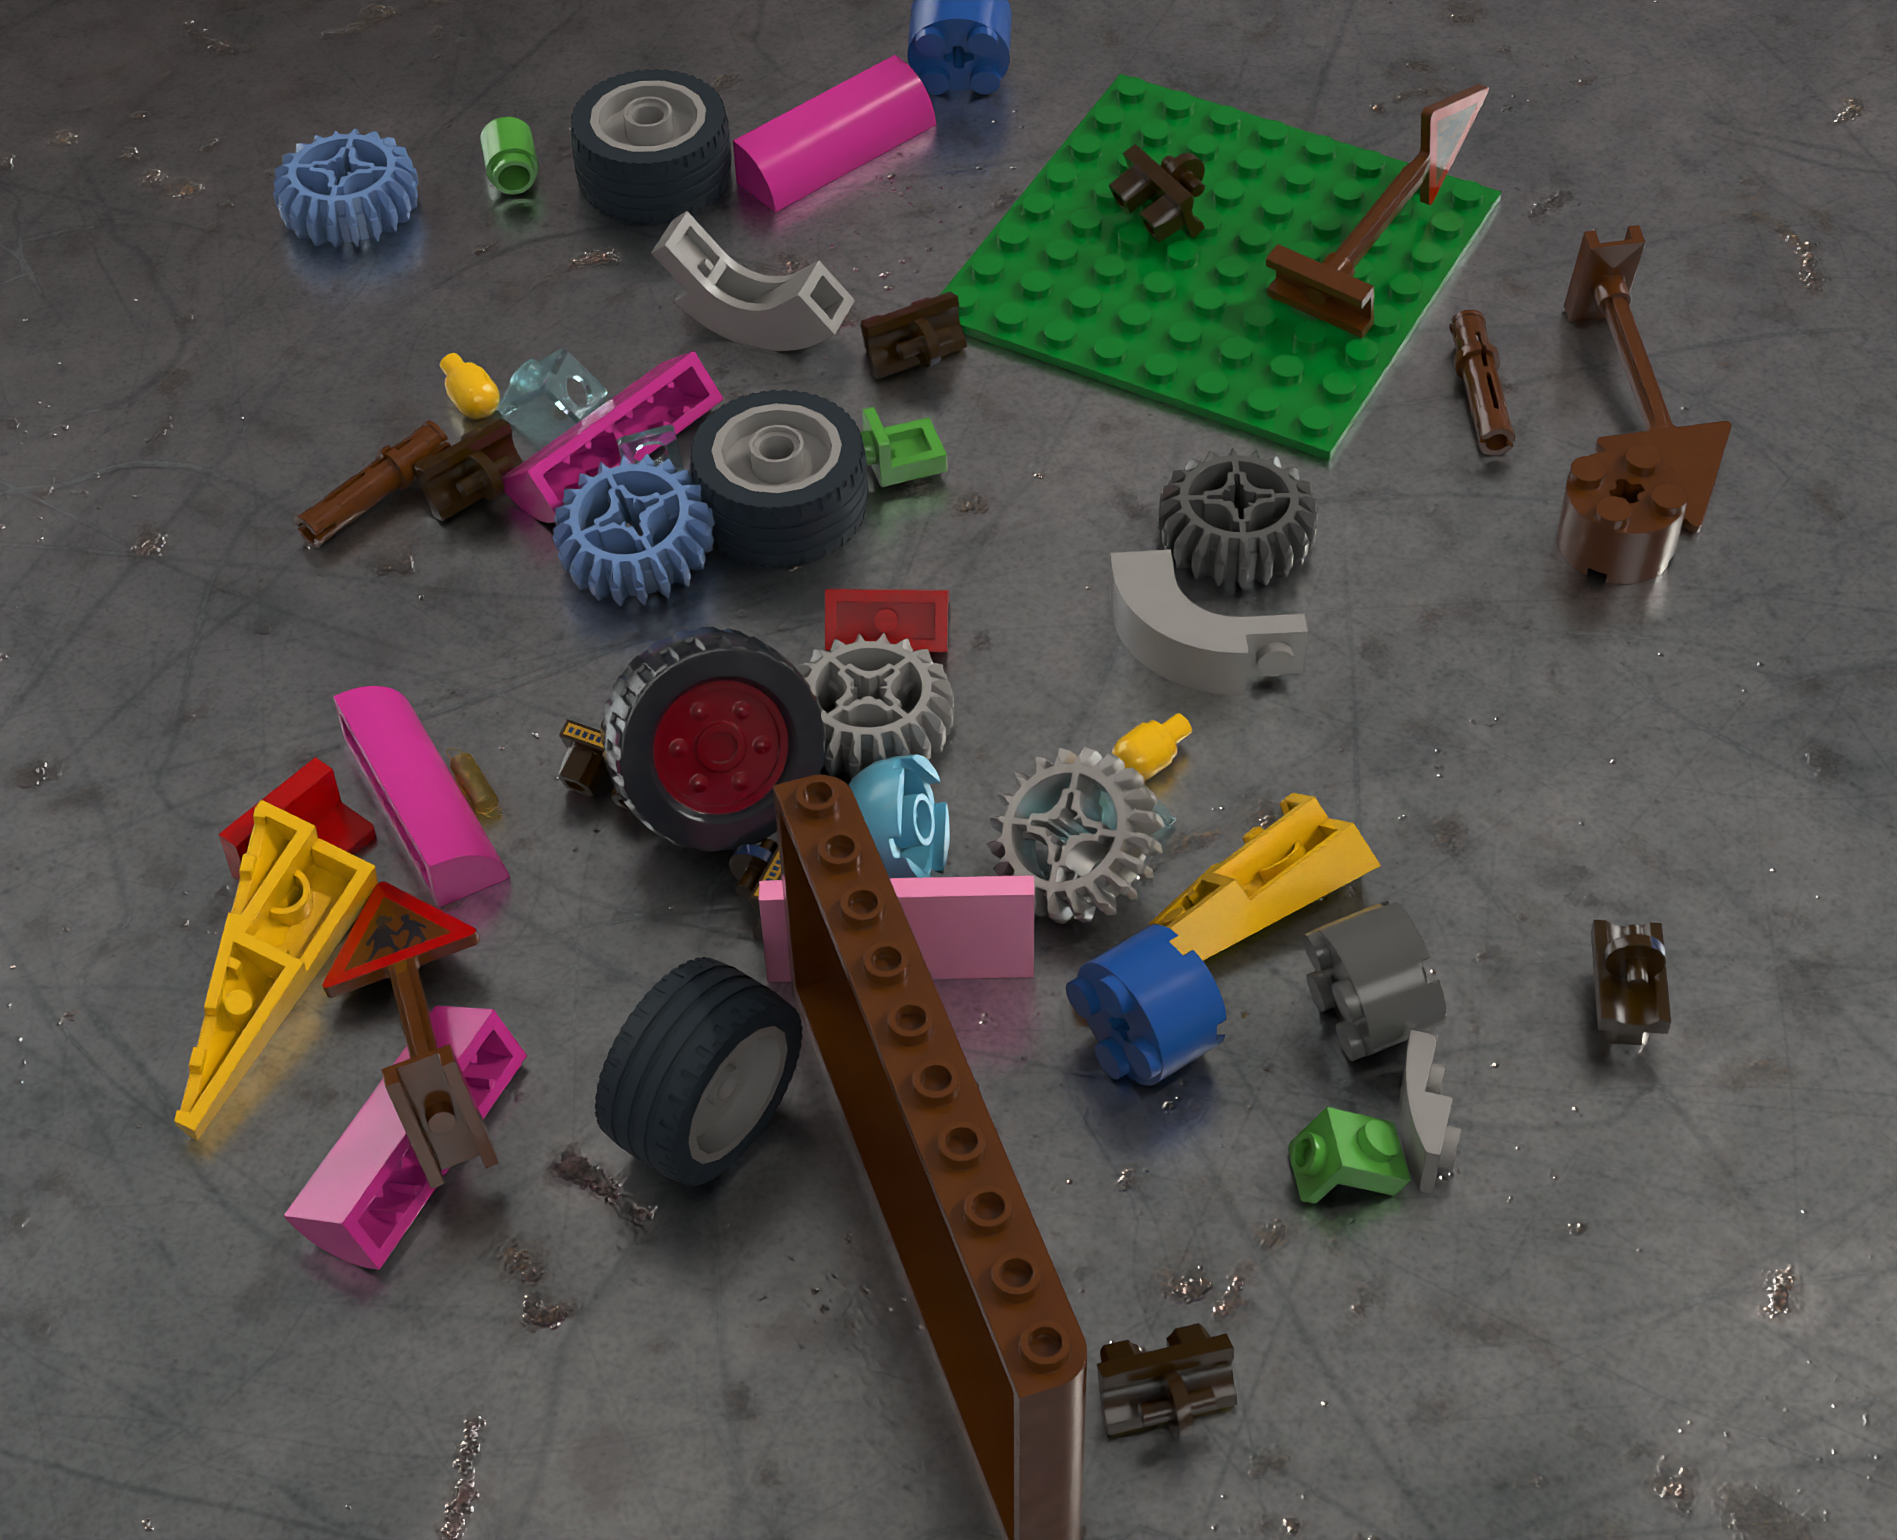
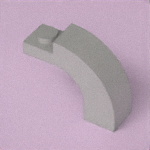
[651,211,855,351]
[1109,549,1308,695]

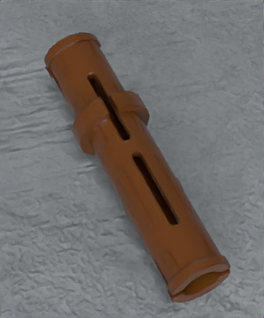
[1449,309,1516,456]
[294,420,451,548]

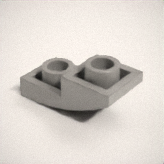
[1399,1030,1462,1194]

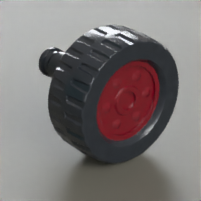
[601,627,827,852]

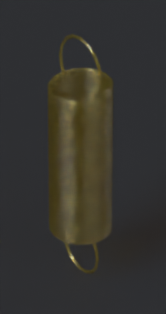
[447,748,503,819]

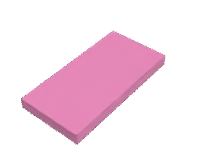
[759,876,1034,983]

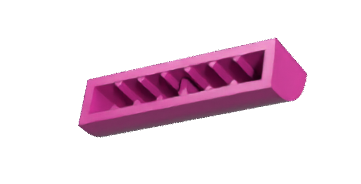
[733,55,936,213]
[502,351,724,523]
[333,686,510,908]
[284,1006,527,1270]

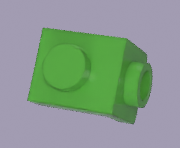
[860,407,947,487]
[1288,1107,1411,1204]

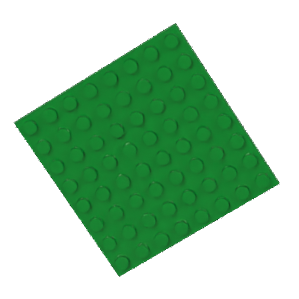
[940,74,1502,461]

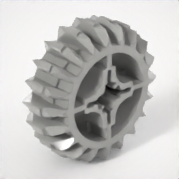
[797,633,954,779]
[987,747,1165,924]

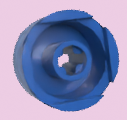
[907,0,1012,95]
[1066,924,1227,1086]

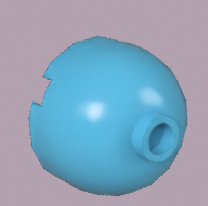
[848,754,950,878]

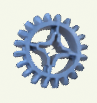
[273,128,419,249]
[553,454,715,607]

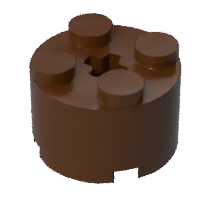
[1556,444,1688,585]

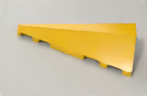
[1149,793,1381,960]
[174,800,378,1141]

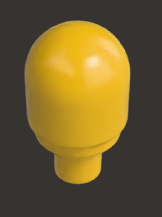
[440,353,500,420]
[1112,713,1192,781]

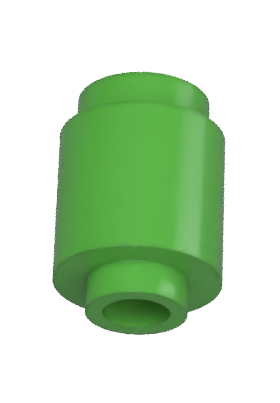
[480,117,539,194]

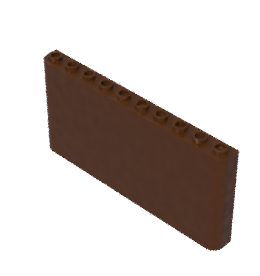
[773,775,1087,1540]

